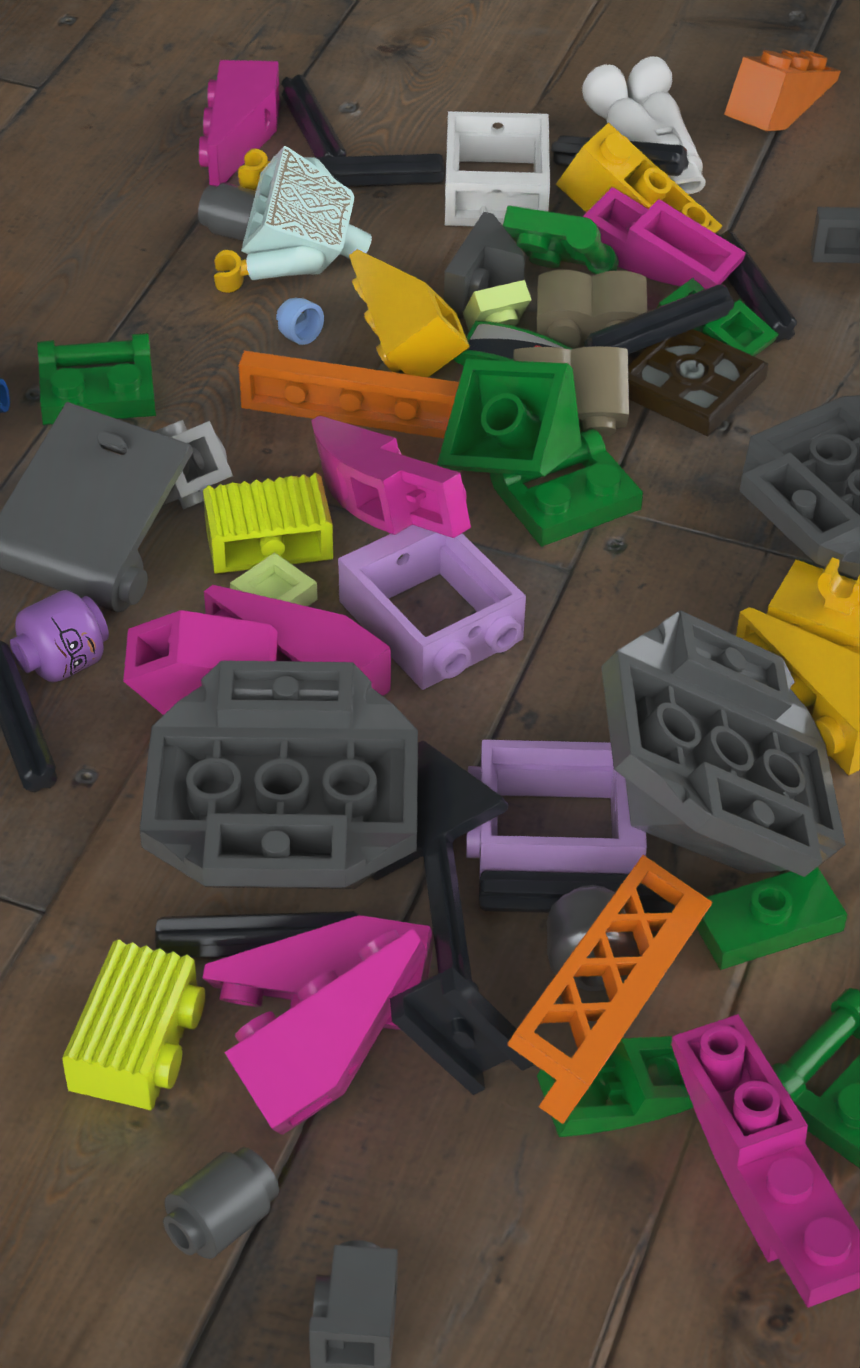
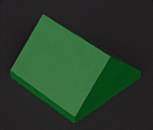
[437,359,582,477]

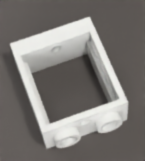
[445,111,550,226]

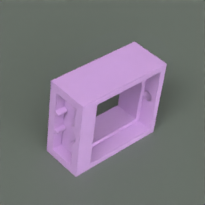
[338,525,526,690]
[466,740,647,879]

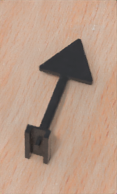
[371,741,535,1095]

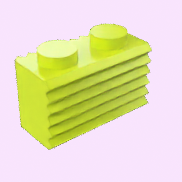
[203,473,333,574]
[62,939,205,1110]

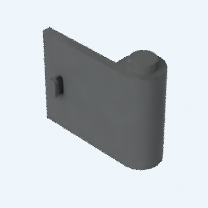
[0,402,193,613]

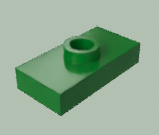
[696,867,848,970]

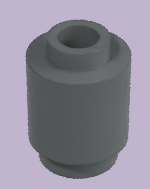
[198,183,256,241]
[163,1147,279,1259]

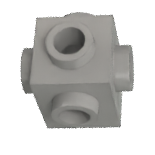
[154,420,233,509]

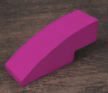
[583,187,746,289]

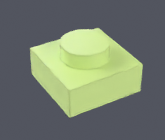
[463,280,531,331]
[230,552,318,606]

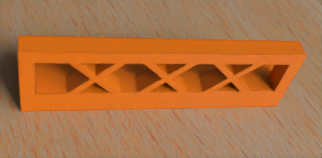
[239,350,459,439]
[507,855,713,1124]

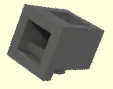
[309,1240,398,1368]

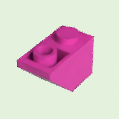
[123,610,278,715]

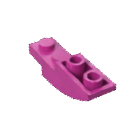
[311,416,471,538]
[671,1014,860,1308]

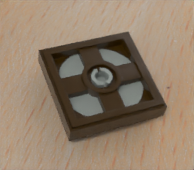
[628,329,769,437]

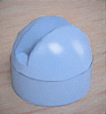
[276,297,324,345]

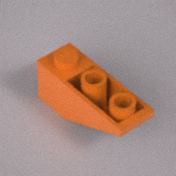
[724,49,841,131]

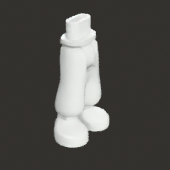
[582,56,706,194]

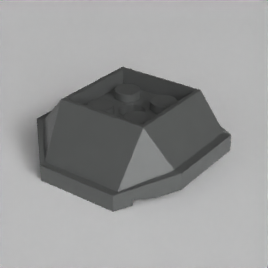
[740,395,860,580]
[601,610,846,877]
[140,661,418,889]

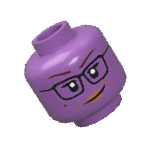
[10,590,109,683]

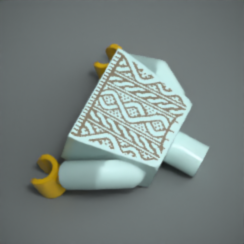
[213,146,372,293]

